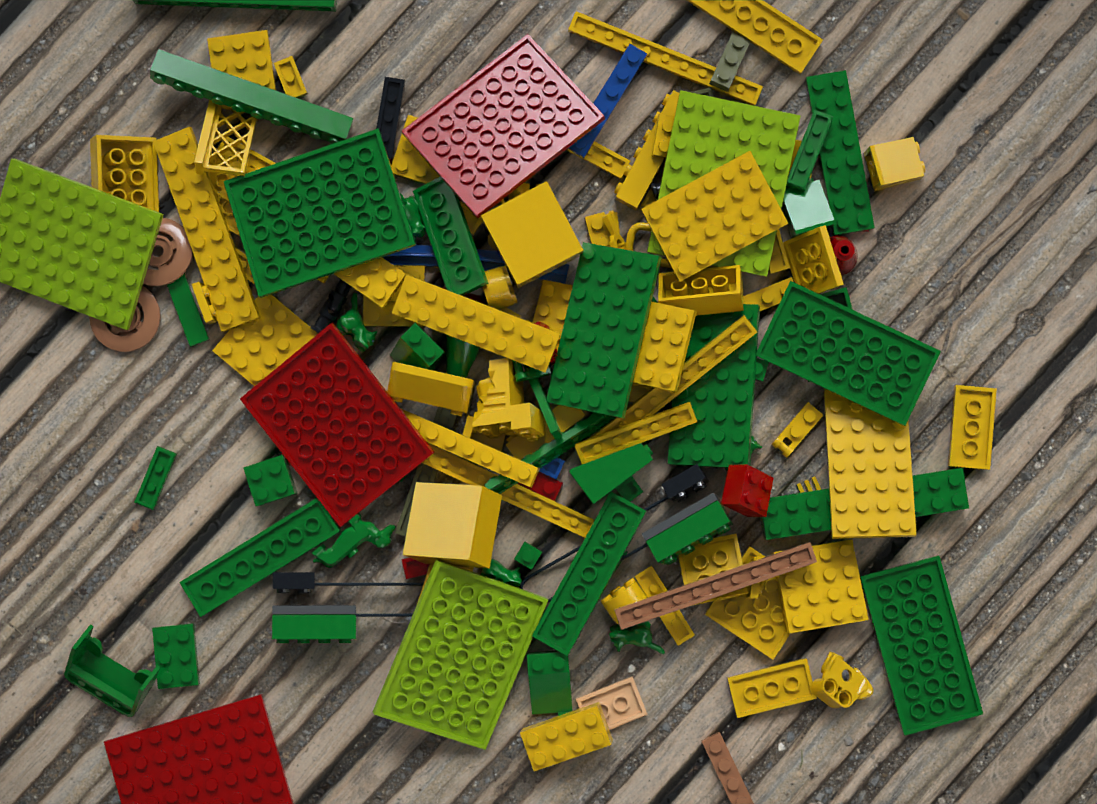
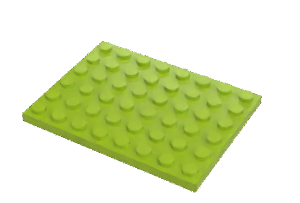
[647,90,801,277]
[0,158,164,330]
[373,559,548,750]

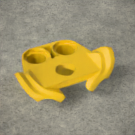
[811,651,874,708]

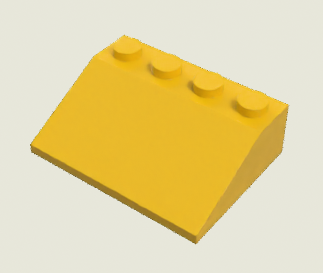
[90,135,159,212]

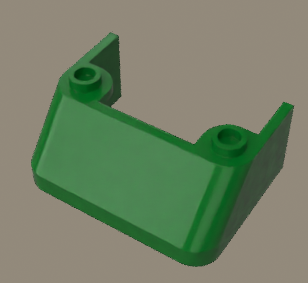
[64,624,161,717]

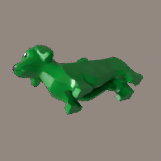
[312,513,396,568]

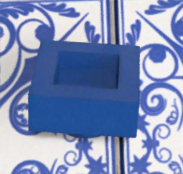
[539,457,565,480]

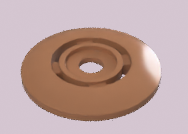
[143,218,193,286]
[89,286,161,352]

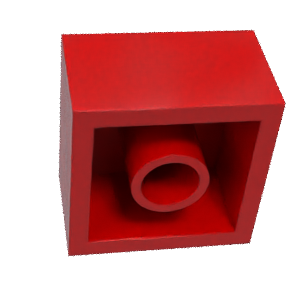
[721,464,774,517]

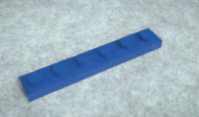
[568,44,647,158]

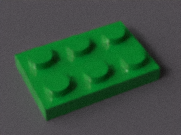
[152,623,200,689]

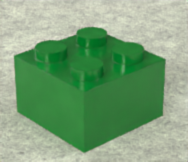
[243,455,298,507]

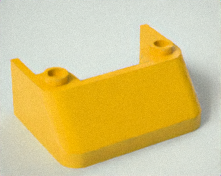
[387,362,475,416]

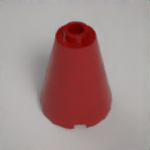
[830,236,858,275]

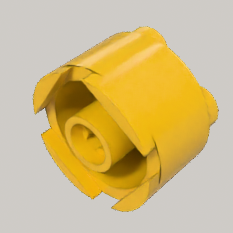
[483,265,518,310]
[600,577,647,624]

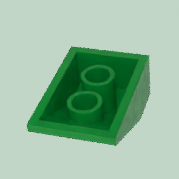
[527,650,573,715]

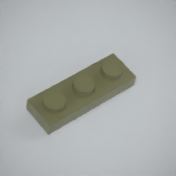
[709,32,750,92]

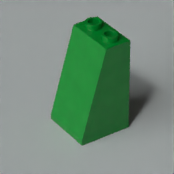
[569,443,653,504]

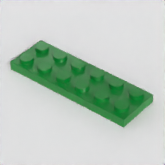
[413,177,489,296]

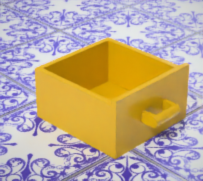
[481,181,584,289]
[403,482,502,568]

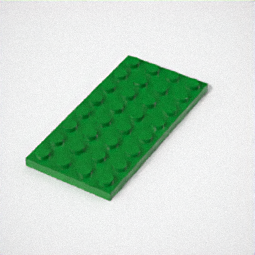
[546,242,662,419]
[756,281,941,426]
[668,304,760,468]
[860,555,983,736]

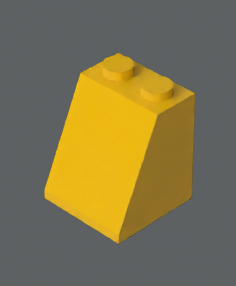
[863,137,926,192]

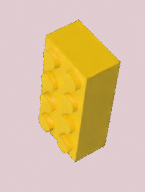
[658,265,744,316]
[520,702,613,771]

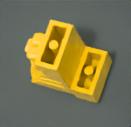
[472,358,545,441]

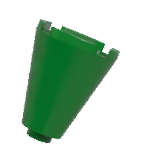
[446,334,480,378]

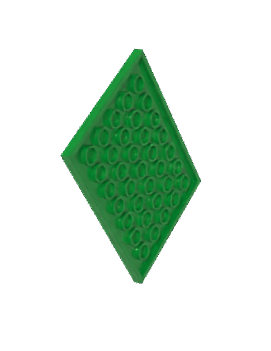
[223,129,416,298]

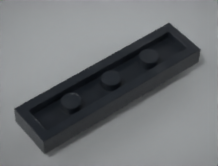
[376,77,406,160]

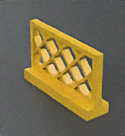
[194,100,257,176]

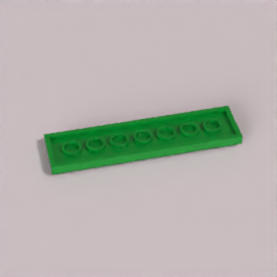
[805,70,875,236]
[532,491,647,656]
[179,498,341,617]

